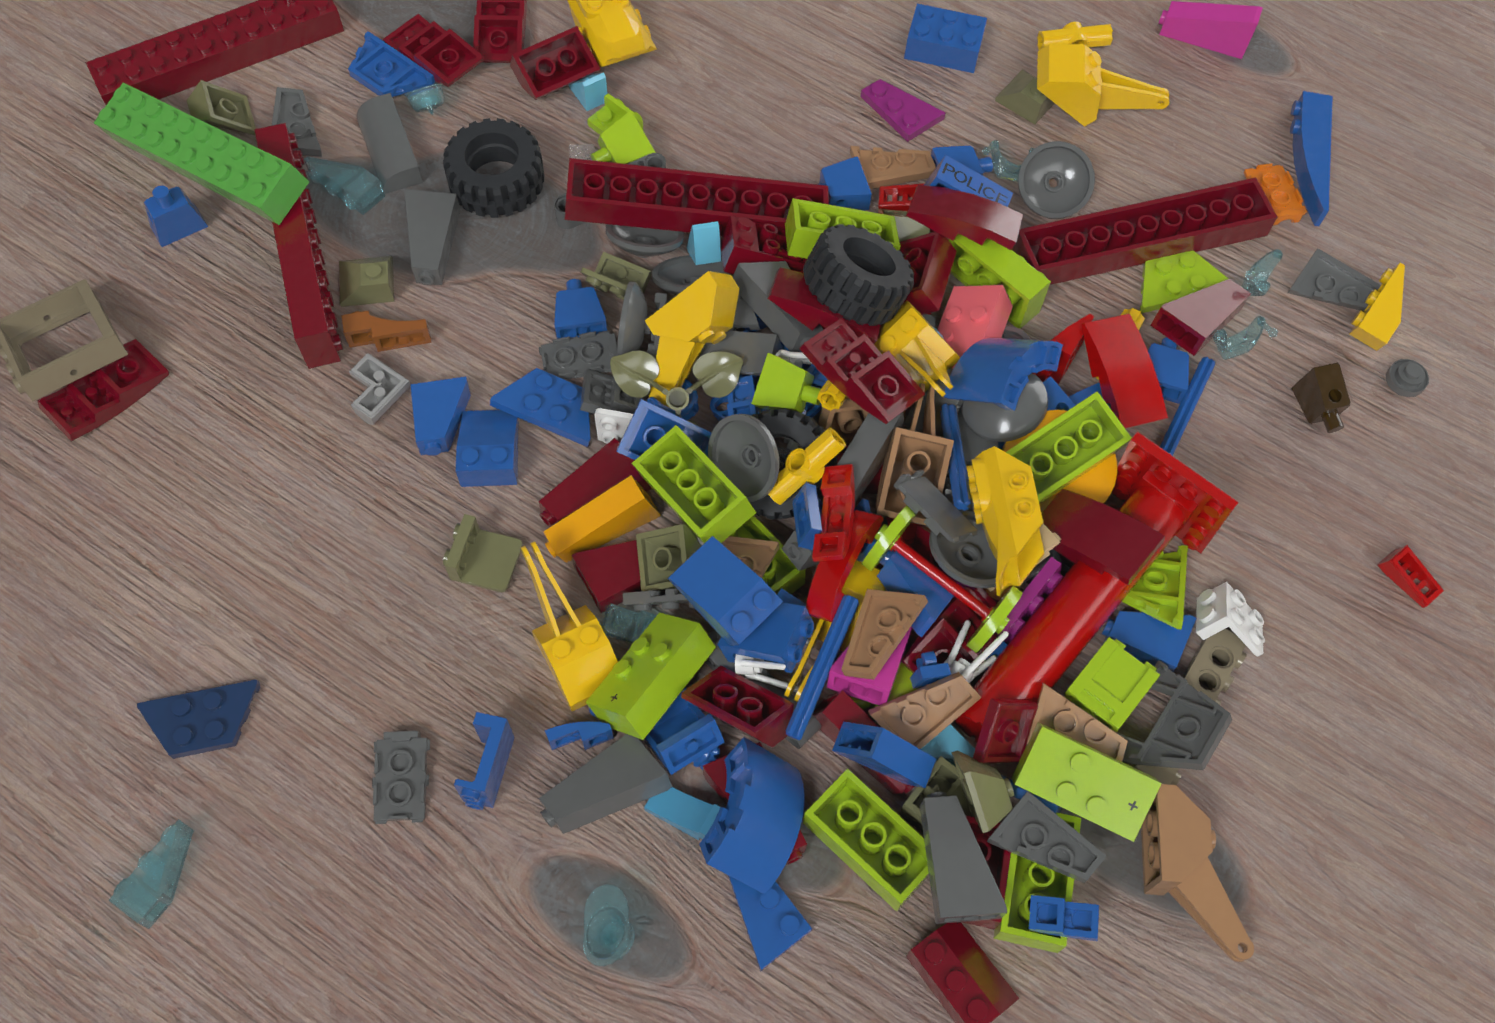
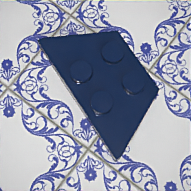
[137,679,261,759]

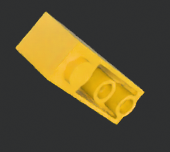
[1349,262,1405,351]

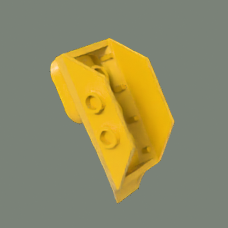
[567,0,657,67]
[966,446,1044,596]

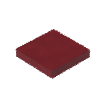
[973,699,1038,763]

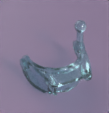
[982,140,1035,182]
[1242,249,1283,296]
[1213,316,1278,360]

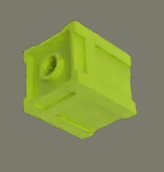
[1064,637,1160,732]

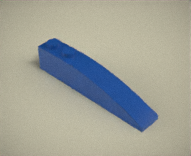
[1290,91,1333,226]

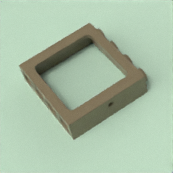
[0,279,128,402]

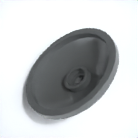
[1018,141,1095,219]
[605,224,684,258]
[652,255,731,295]
[617,281,651,356]
[963,373,1048,442]
[708,414,779,502]
[929,510,997,588]

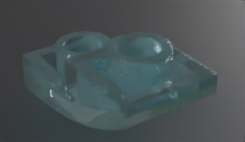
[602,603,657,643]

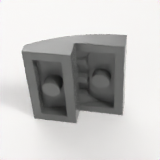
[580,369,641,414]

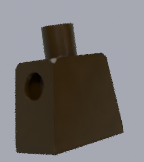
[1291,362,1351,433]

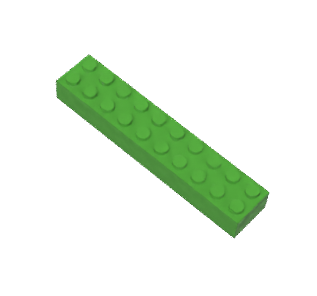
[94,83,309,225]

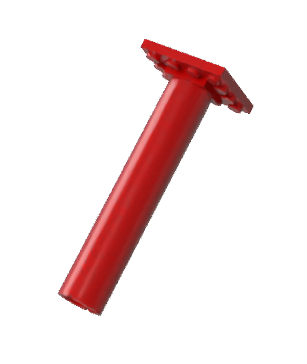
[954,431,1239,742]

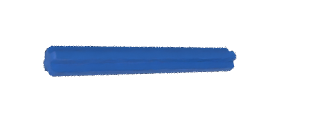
[1160,357,1215,456]
[940,403,972,511]
[785,595,859,740]

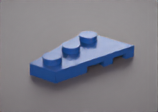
[728,875,812,972]

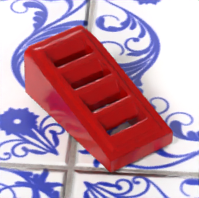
[878,183,925,211]
[1377,545,1444,608]

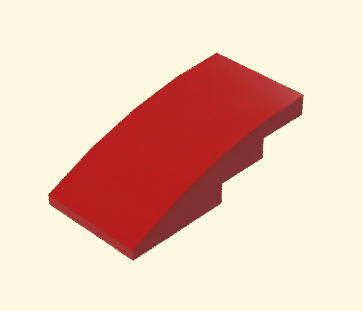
[1033,314,1094,384]
[1081,314,1168,428]

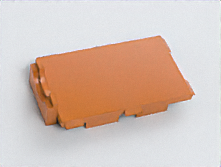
[1244,163,1307,225]

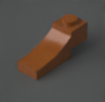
[341,311,432,352]

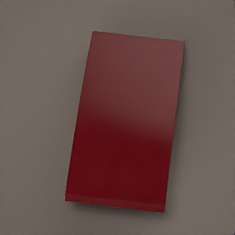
[473,0,527,63]
[382,14,484,87]
[906,185,1023,250]
[767,267,881,344]
[799,318,925,424]
[37,339,169,442]
[1041,489,1165,586]
[901,586,997,673]

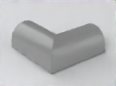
[349,353,410,425]

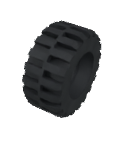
[443,118,545,218]
[803,224,914,326]
[750,409,837,519]

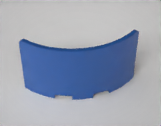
[944,338,1063,411]
[699,737,804,893]

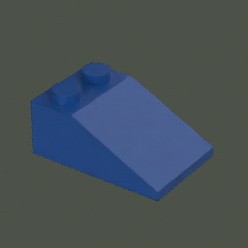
[616,399,712,460]
[456,410,519,487]
[668,536,783,646]

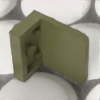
[580,252,652,300]
[443,514,523,592]

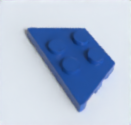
[348,31,435,97]
[490,368,590,447]

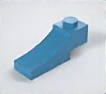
[644,787,720,840]

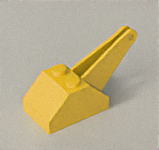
[1037,44,1170,127]
[645,271,740,407]
[874,300,960,397]
[520,541,618,712]
[784,561,887,702]

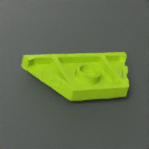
[1139,250,1229,314]
[1122,545,1188,630]

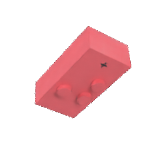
[937,285,1013,368]

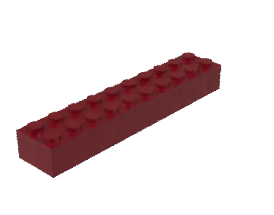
[85,0,344,105]
[254,123,343,369]
[565,158,829,236]
[1012,177,1277,285]

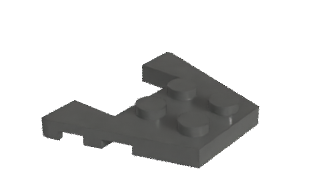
[1116,660,1232,771]

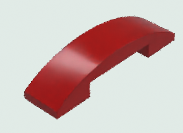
[812,464,855,562]
[806,510,883,622]

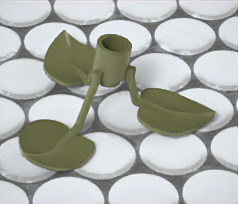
[610,351,743,426]

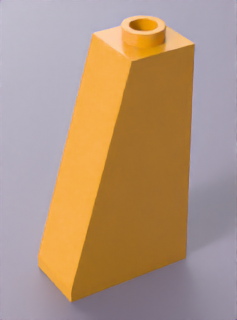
[544,475,661,563]

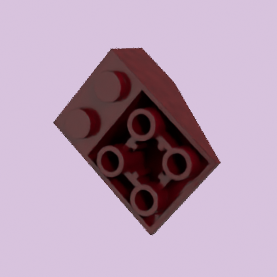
[720,215,807,274]

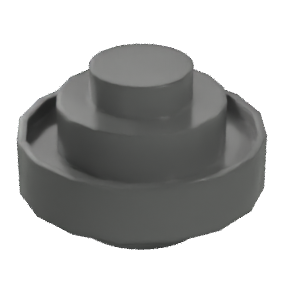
[1386,359,1429,397]

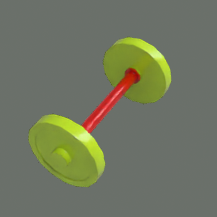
[861,506,1023,653]

